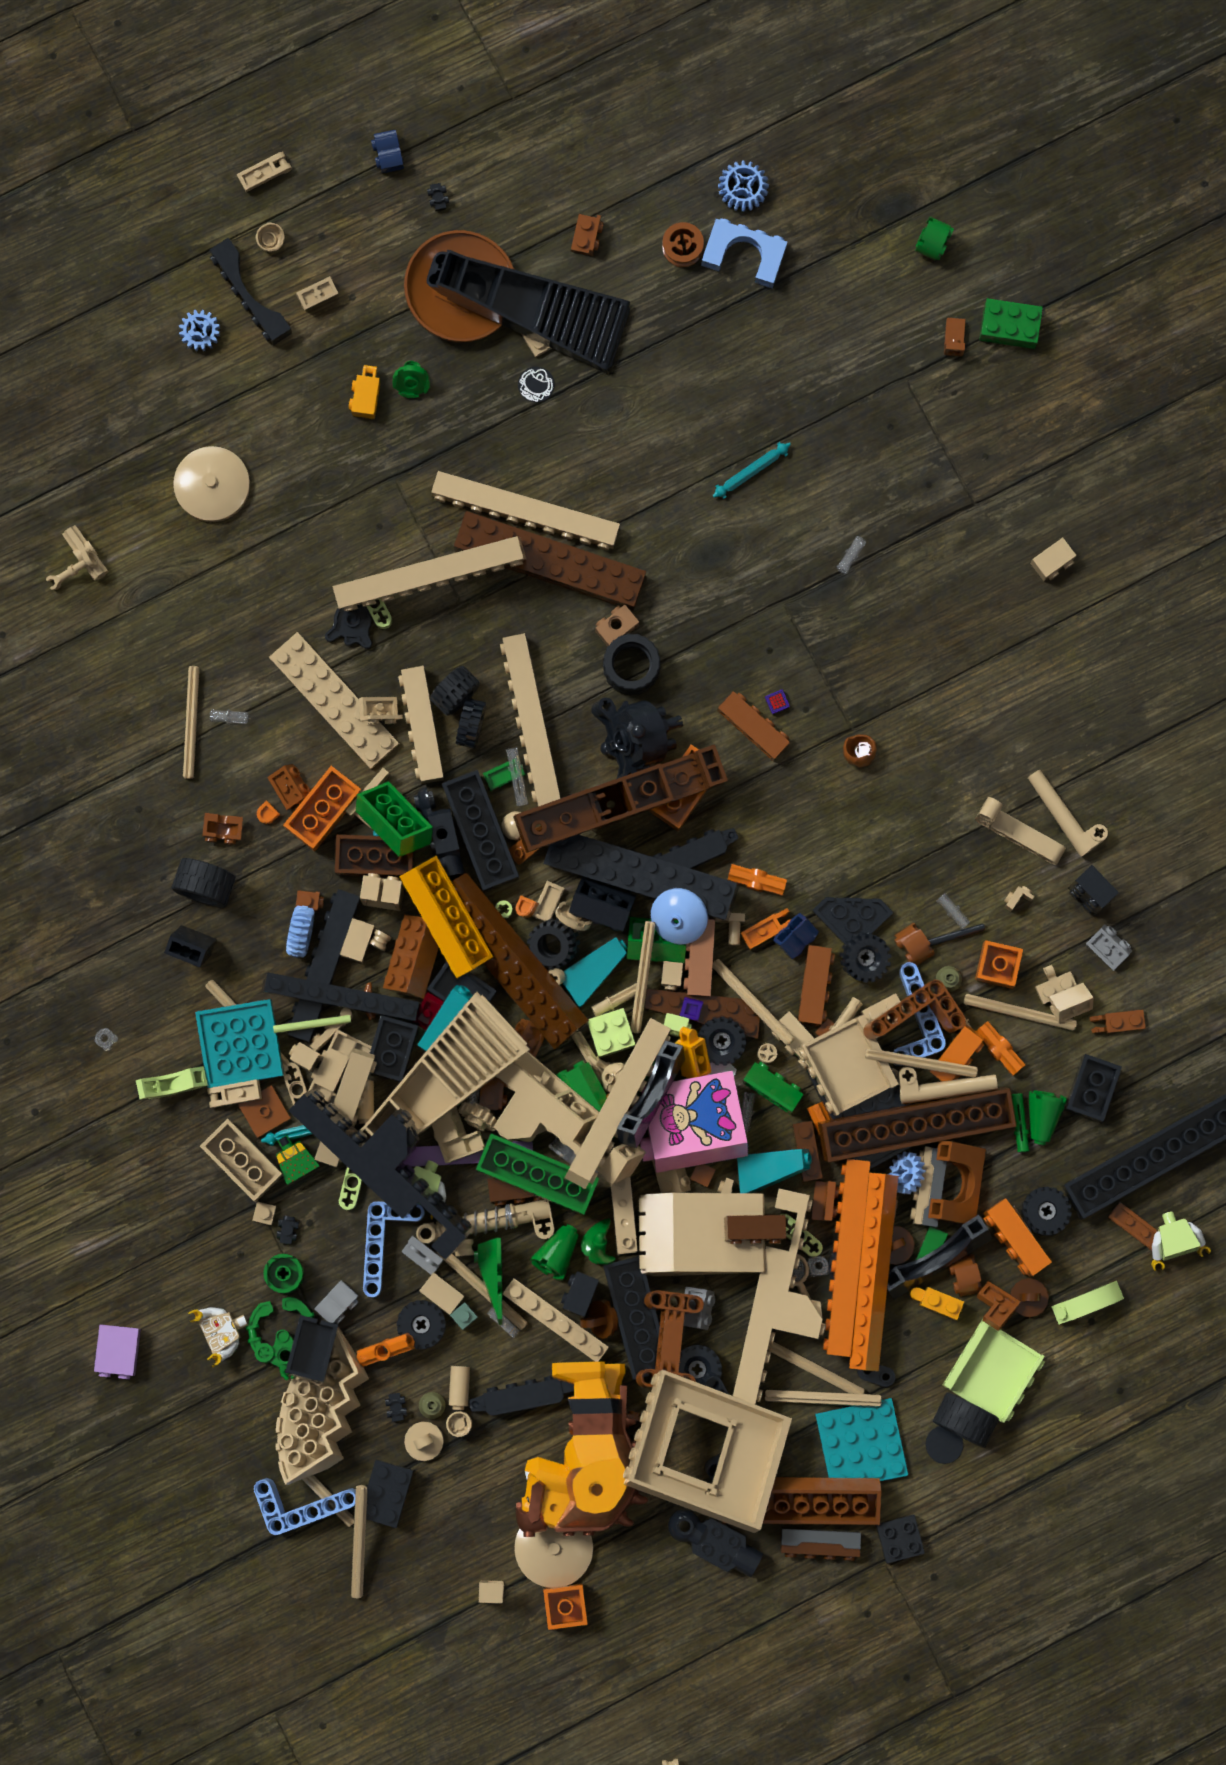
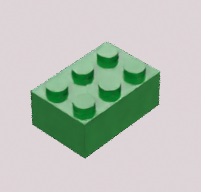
[979,298,1043,349]

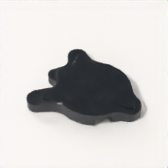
[325,604,372,649]

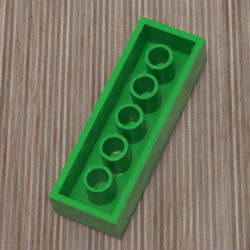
[476,1134,599,1216]

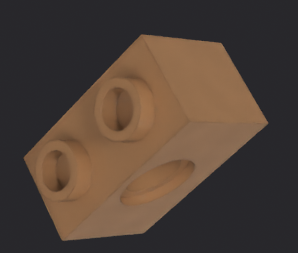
[595,605,639,647]

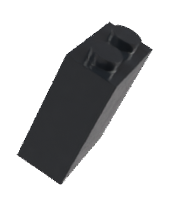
[164,925,217,967]

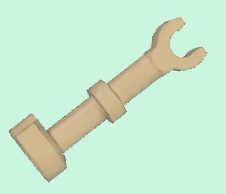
[46,549,98,590]

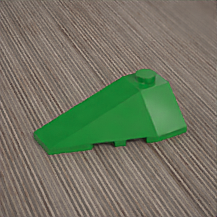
[474,1238,503,1325]

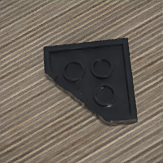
[812,897,894,946]

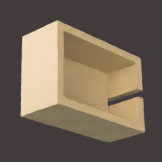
[360,873,404,911]

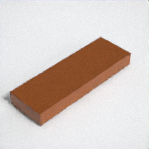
[1107,1202,1158,1251]

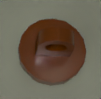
[890,1226,914,1265]
[1010,1278,1049,1317]
[580,1299,618,1339]

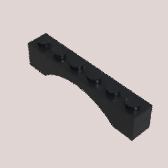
[209,238,292,345]
[617,1040,685,1148]
[887,1215,993,1300]

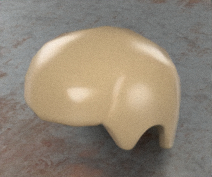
[256,223,285,252]
[501,811,521,840]

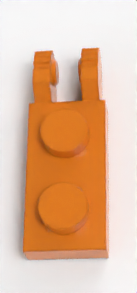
[740,908,791,950]

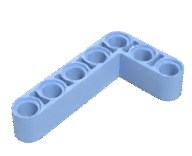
[893,962,946,1066]
[363,1202,425,1298]
[254,1478,356,1535]

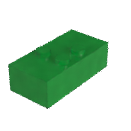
[356,781,433,857]

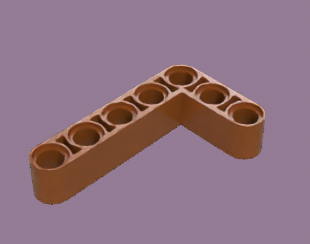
[863,980,966,1040]

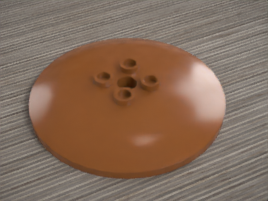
[404,230,514,342]

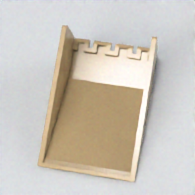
[639,1193,765,1276]

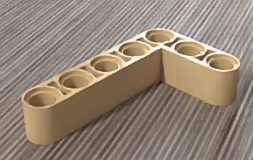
[975,797,1066,865]

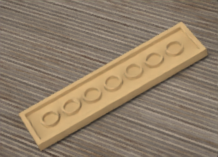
[269,632,399,769]

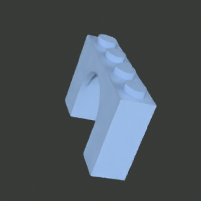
[701,219,787,289]

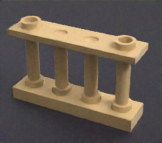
[611,1177,637,1255]

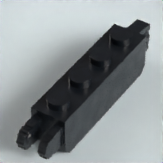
[652,828,738,869]
[469,1376,574,1416]

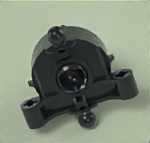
[591,698,683,779]

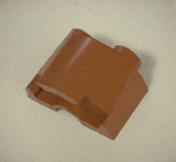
[202,813,243,845]
[894,923,935,966]
[948,1254,982,1297]

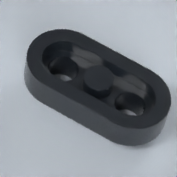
[857,1365,895,1387]

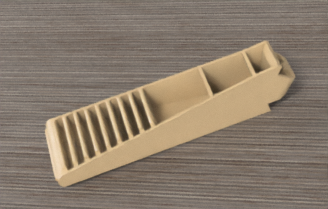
[360,992,530,1140]

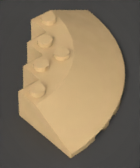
[276,1327,369,1485]

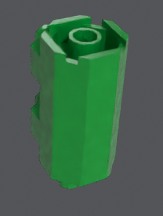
[556,1060,615,1138]

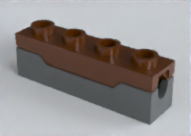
[780,1528,861,1560]

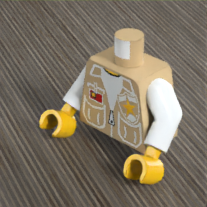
[188,1307,248,1368]

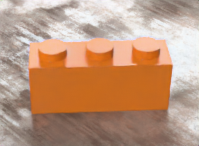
[930,1024,984,1081]

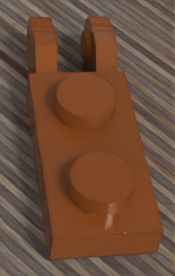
[1090,1010,1146,1033]

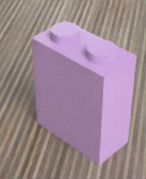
[94,1325,141,1379]

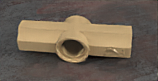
[62,525,108,581]

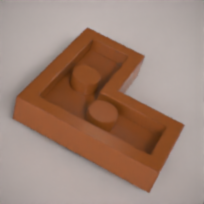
[977,1281,1021,1331]

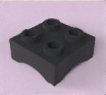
[876,1514,925,1563]

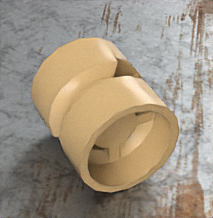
[446,1411,472,1437]

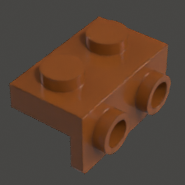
[811,1181,839,1222]

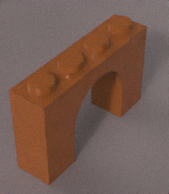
[928,1141,986,1225]

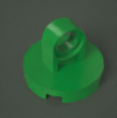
[392,361,430,398]

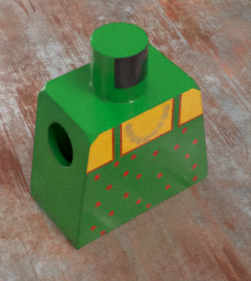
[276,1135,319,1185]

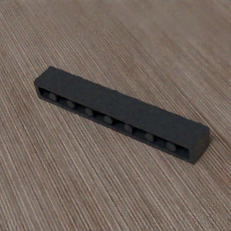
[287,889,360,1044]
[261,972,419,1021]

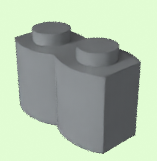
[315,1280,359,1324]

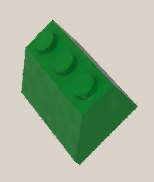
[627,917,686,963]
[742,1062,803,1115]

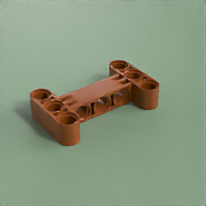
[636,1290,704,1389]

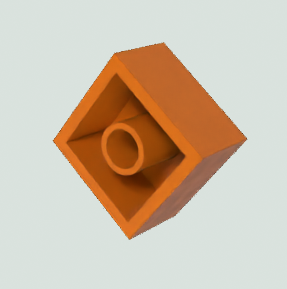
[975,940,1023,989]
[543,1584,587,1630]

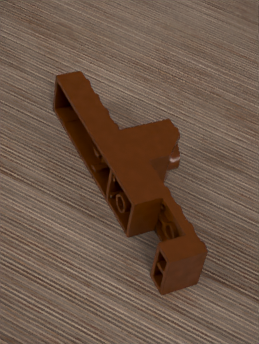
[513,744,728,853]

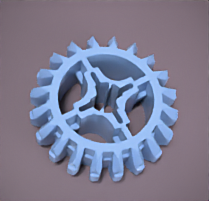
[718,160,769,212]
[286,906,315,958]

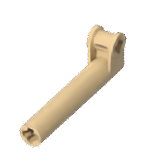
[1028,770,1108,857]
[898,1066,998,1105]

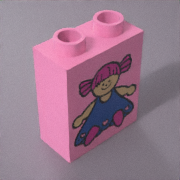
[636,1071,748,1173]

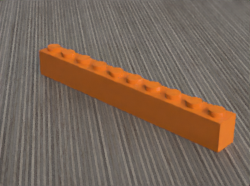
[823,1159,870,1357]
[849,1173,899,1371]

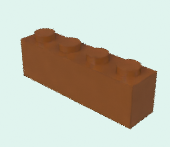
[717,691,790,762]
[798,945,835,1026]

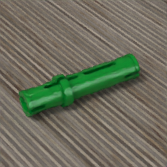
[1011,1093,1030,1153]

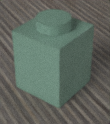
[450,1302,478,1330]

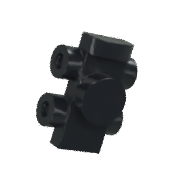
[427,183,449,211]
[276,1216,299,1244]
[385,1393,407,1422]

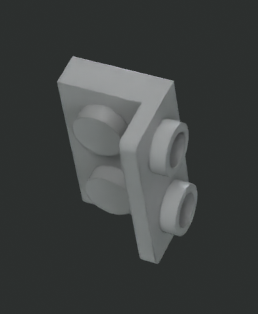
[1086,924,1132,971]
[402,1236,444,1275]
[683,1287,715,1330]

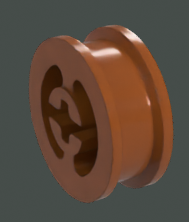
[662,222,704,267]

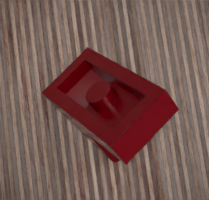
[412,992,444,1030]

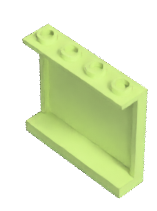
[942,1319,1045,1423]

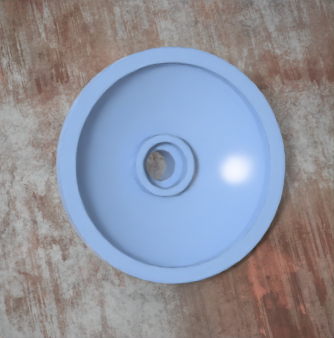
[651,888,708,945]

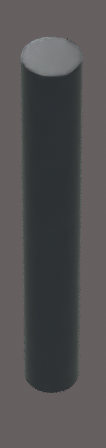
[928,923,985,947]

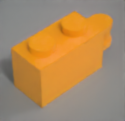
[349,365,380,419]
[675,1027,711,1078]
[910,1287,964,1320]

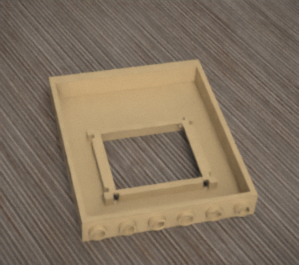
[623,1370,792,1533]

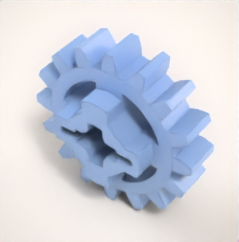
[179,310,220,351]
[889,1152,926,1194]

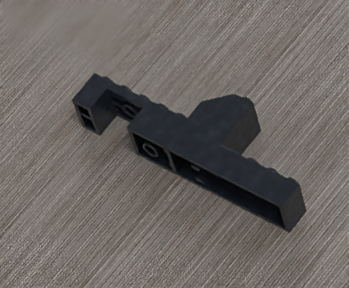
[289,1089,474,1260]

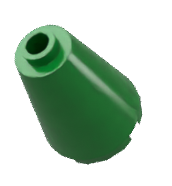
[1029,1090,1067,1145]
[530,1225,579,1281]

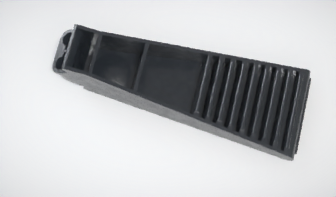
[426,250,630,373]

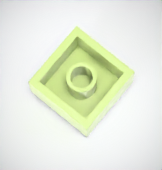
[587,1008,635,1058]

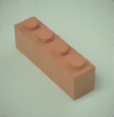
[684,917,715,996]

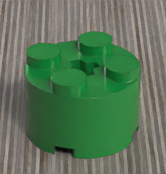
[914,217,954,260]
[263,1254,304,1293]

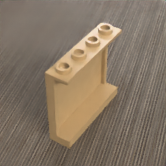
[799,1015,898,1116]

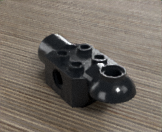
[413,785,465,879]
[668,1509,763,1578]

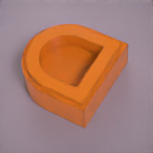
[257,800,280,824]
[516,896,539,918]

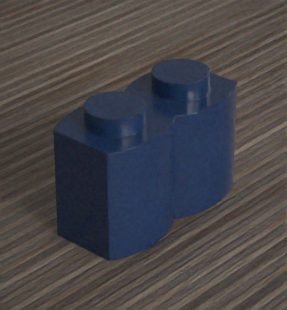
[371,129,404,173]
[773,913,819,959]

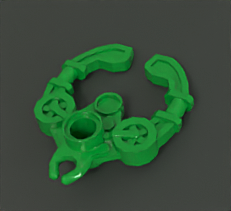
[246,1297,315,1381]

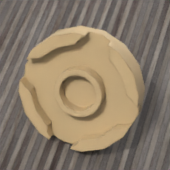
[555,902,592,933]
[404,1422,444,1461]

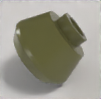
[936,966,962,992]
[419,1392,445,1419]

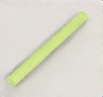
[273,1015,351,1033]

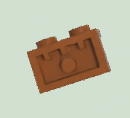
[571,214,604,256]
[267,764,310,810]
[515,1019,545,1057]
[479,1077,507,1111]

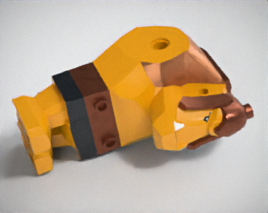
[516,1362,648,1537]

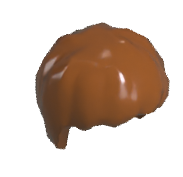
[843,734,877,768]

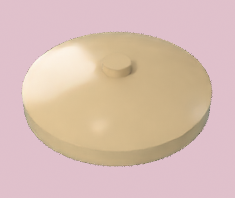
[174,446,250,522]
[515,1528,593,1588]

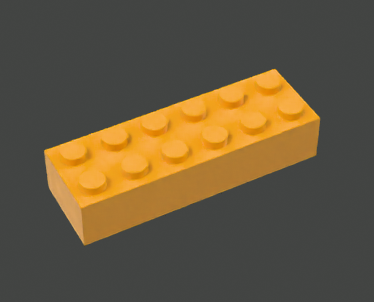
[399,856,493,978]

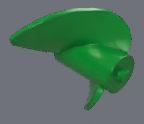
[581,1218,615,1264]

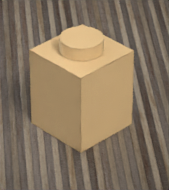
[661,961,683,991]

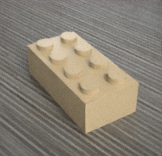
[200,1119,283,1202]

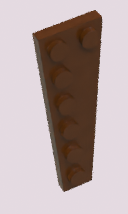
[645,989,762,1039]

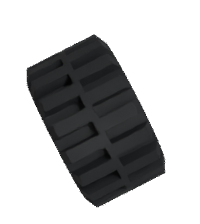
[430,666,480,716]
[527,918,580,969]

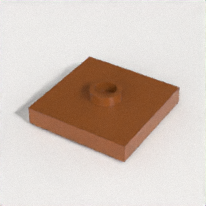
[238,1085,291,1138]

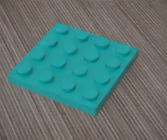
[195,999,284,1088]
[815,1398,908,1481]

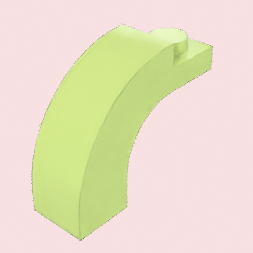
[136,1067,208,1099]
[1051,1281,1124,1324]

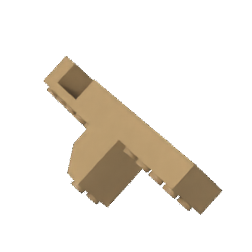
[493,1052,646,1184]
[733,1189,825,1405]

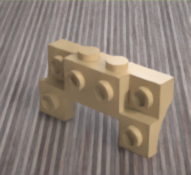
[308,1030,372,1104]
[432,1107,485,1163]

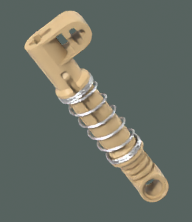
[416,1199,554,1243]

